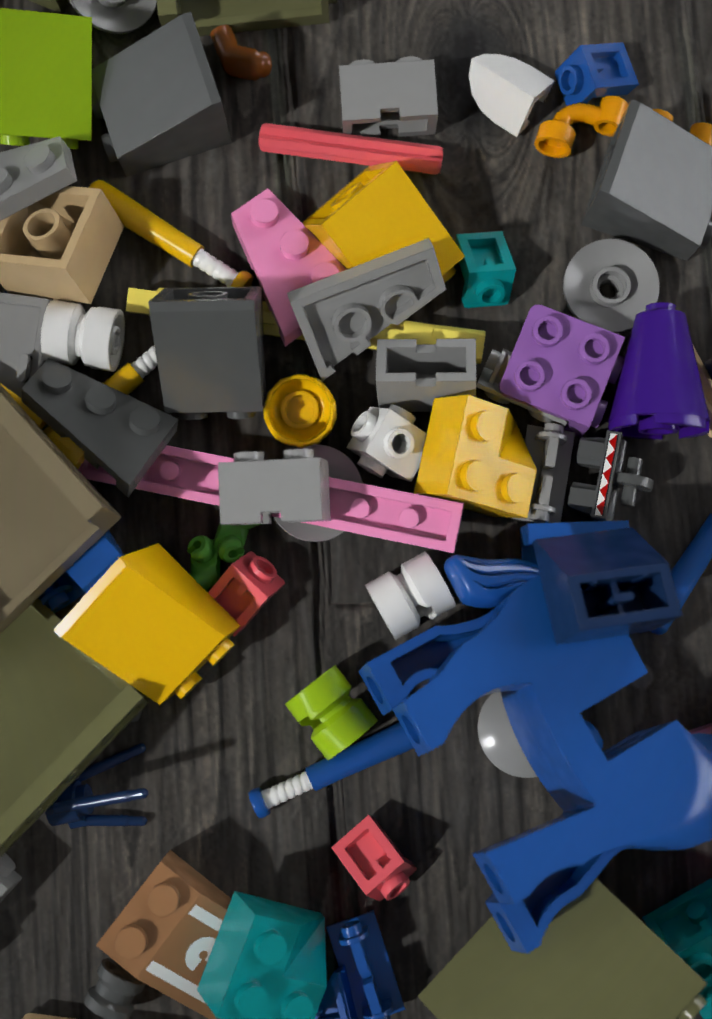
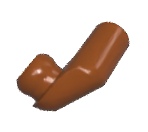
[210,25,272,80]

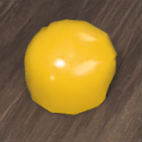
[263,374,337,448]

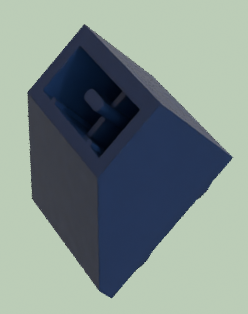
[532,527,682,645]

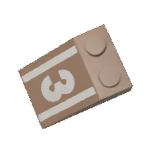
[96,850,231,1019]

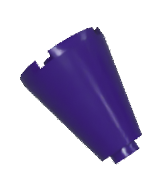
[608,302,710,440]

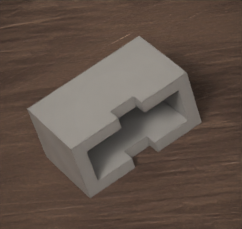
[339,56,438,138]
[376,339,476,412]
[218,449,331,525]

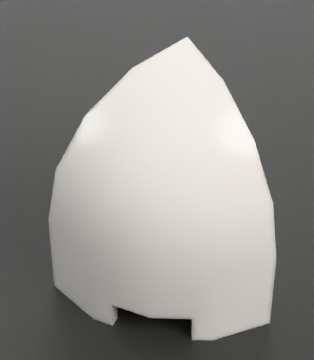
[469,54,555,137]

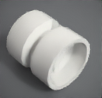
[40,300,125,372]
[365,551,456,640]

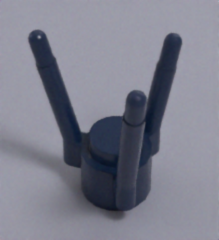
[45,743,149,829]

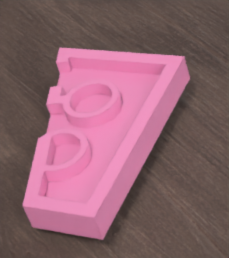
[231,188,347,347]

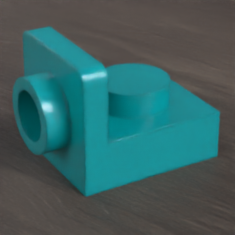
[455,231,516,308]

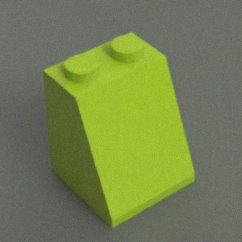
[0,8,92,149]

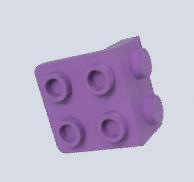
[499,305,625,438]

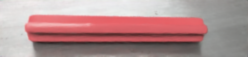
[259,123,443,175]

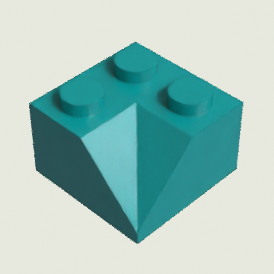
[197,891,327,1019]

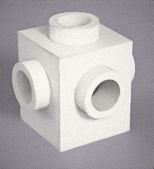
[346,404,427,482]

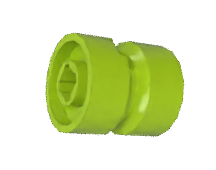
[285,665,378,760]

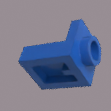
[555,42,639,106]

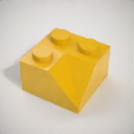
[414,394,537,518]

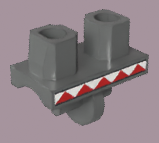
[568,430,654,521]

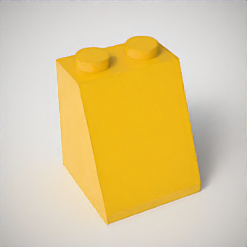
[302,161,465,283]
[54,543,240,705]

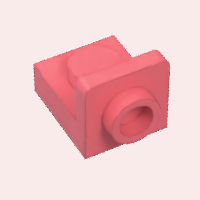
[208,551,285,637]
[331,815,417,901]

